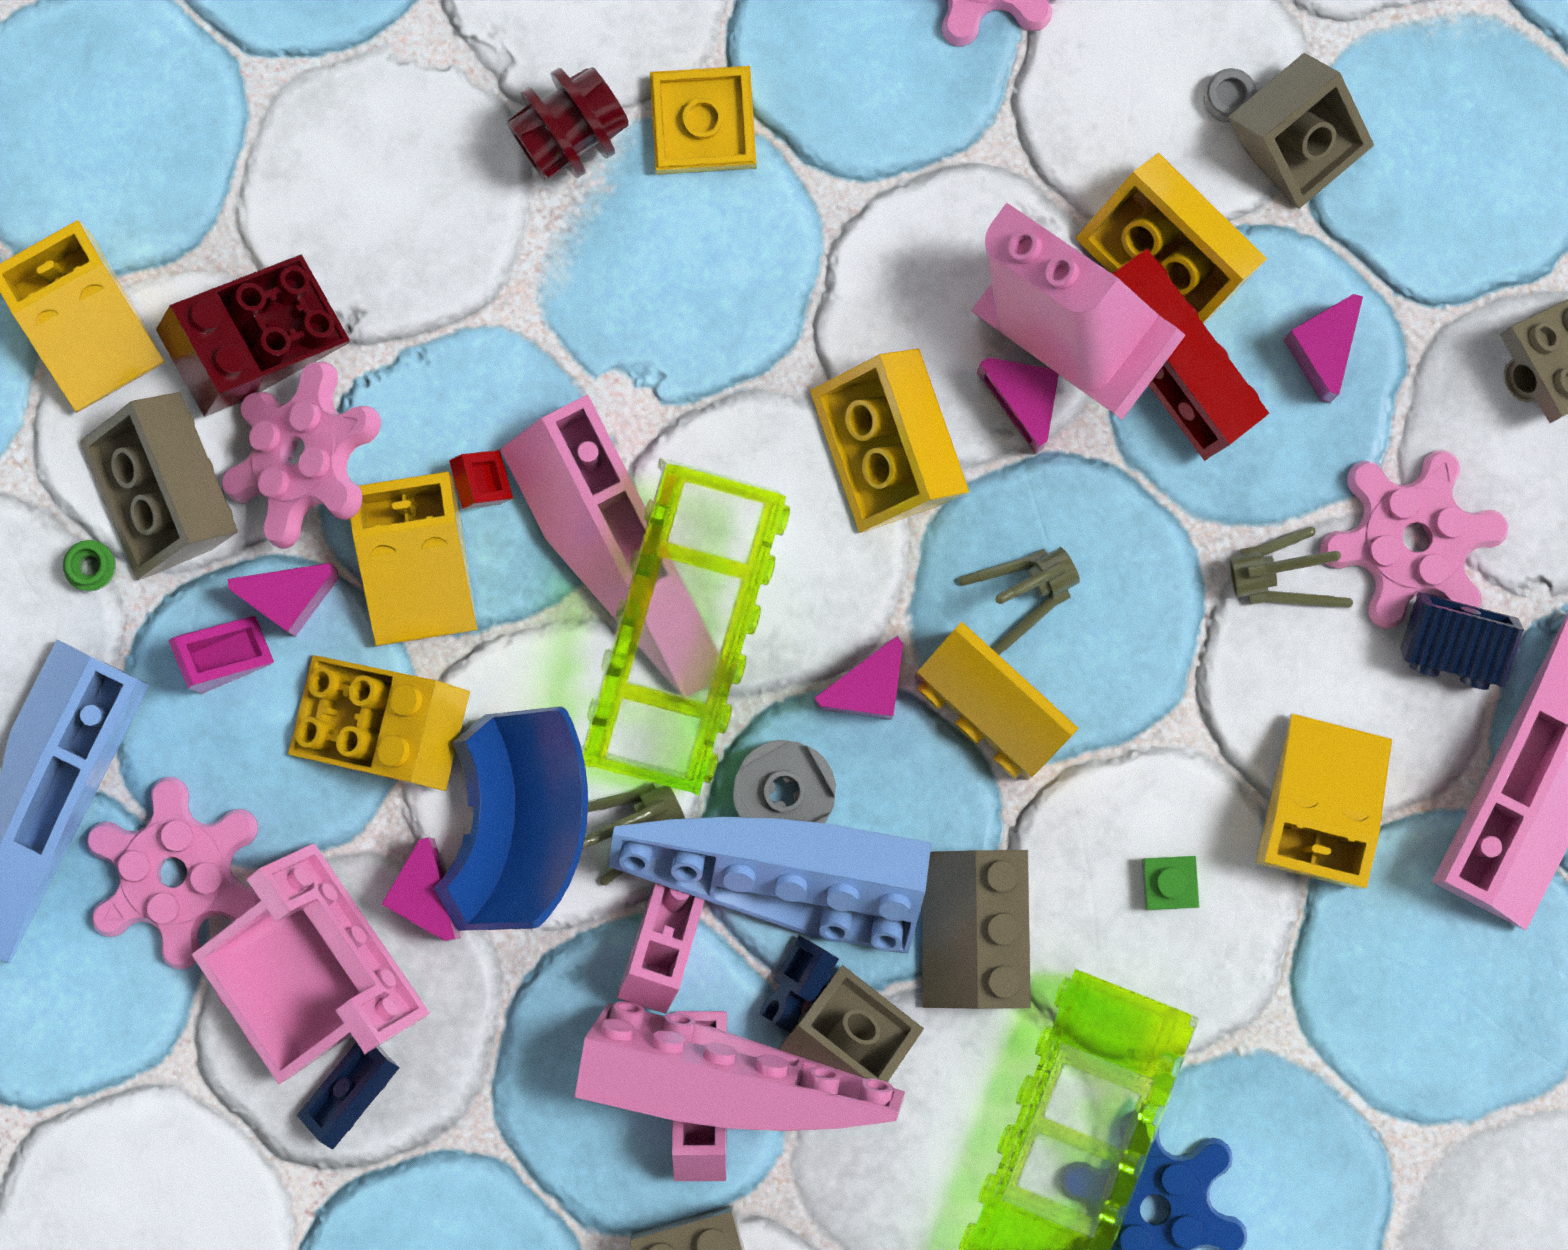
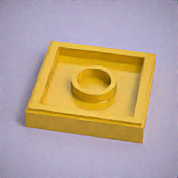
[650,66,757,175]

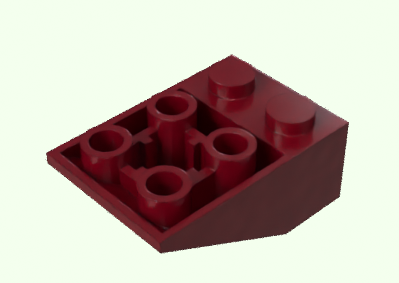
[156,254,350,417]

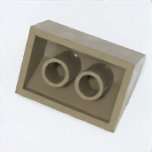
[80,392,238,580]
[921,850,1031,1009]

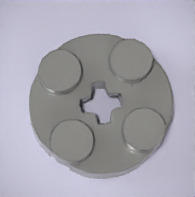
[733,740,836,823]

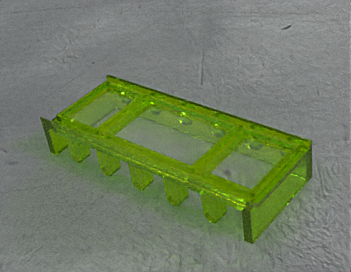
[581,457,790,796]

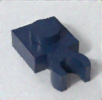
[759,935,839,1033]

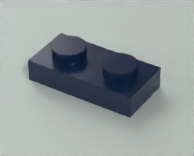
[296,1042,400,1150]

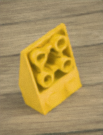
[0,220,166,413]
[350,471,478,646]
[288,655,470,791]
[1255,713,1392,889]

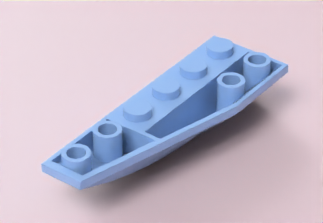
[0,639,151,963]
[608,817,931,954]

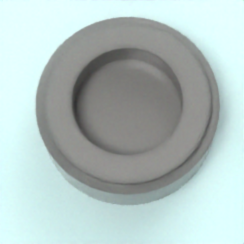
[1204,68,1257,122]

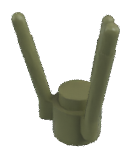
[1230,527,1353,608]
[958,547,1080,655]
[583,782,685,886]

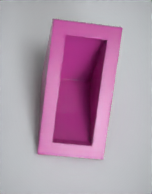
[1283,294,1363,403]
[976,358,1059,454]
[227,563,339,637]
[168,616,274,694]
[814,636,903,720]
[382,837,461,941]

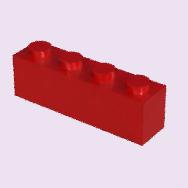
[1112,248,1270,461]

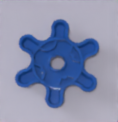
[1061,1111,1248,1250]

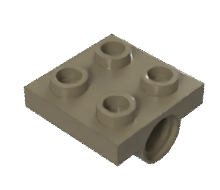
[1499,299,1568,423]

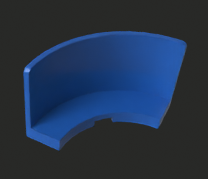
[434,706,588,931]

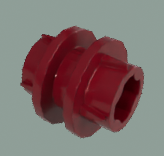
[507,67,629,179]

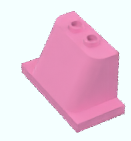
[971,203,1185,420]
[191,843,430,1084]

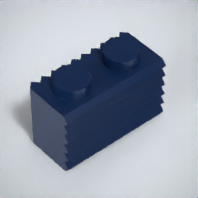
[1400,592,1524,690]

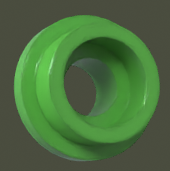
[63,540,116,592]

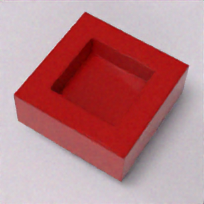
[449,450,513,509]

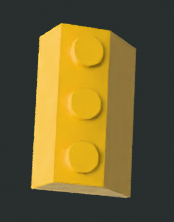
[1075,152,1267,324]
[810,348,970,533]
[915,621,1079,780]

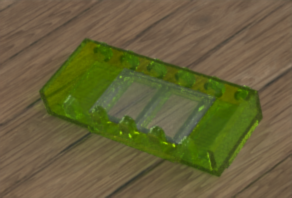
[959,969,1199,1250]

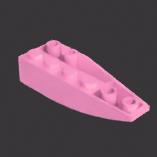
[500,394,730,698]
[1432,613,1568,930]
[575,1001,905,1131]

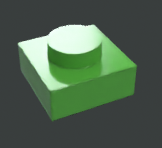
[1142,856,1199,910]

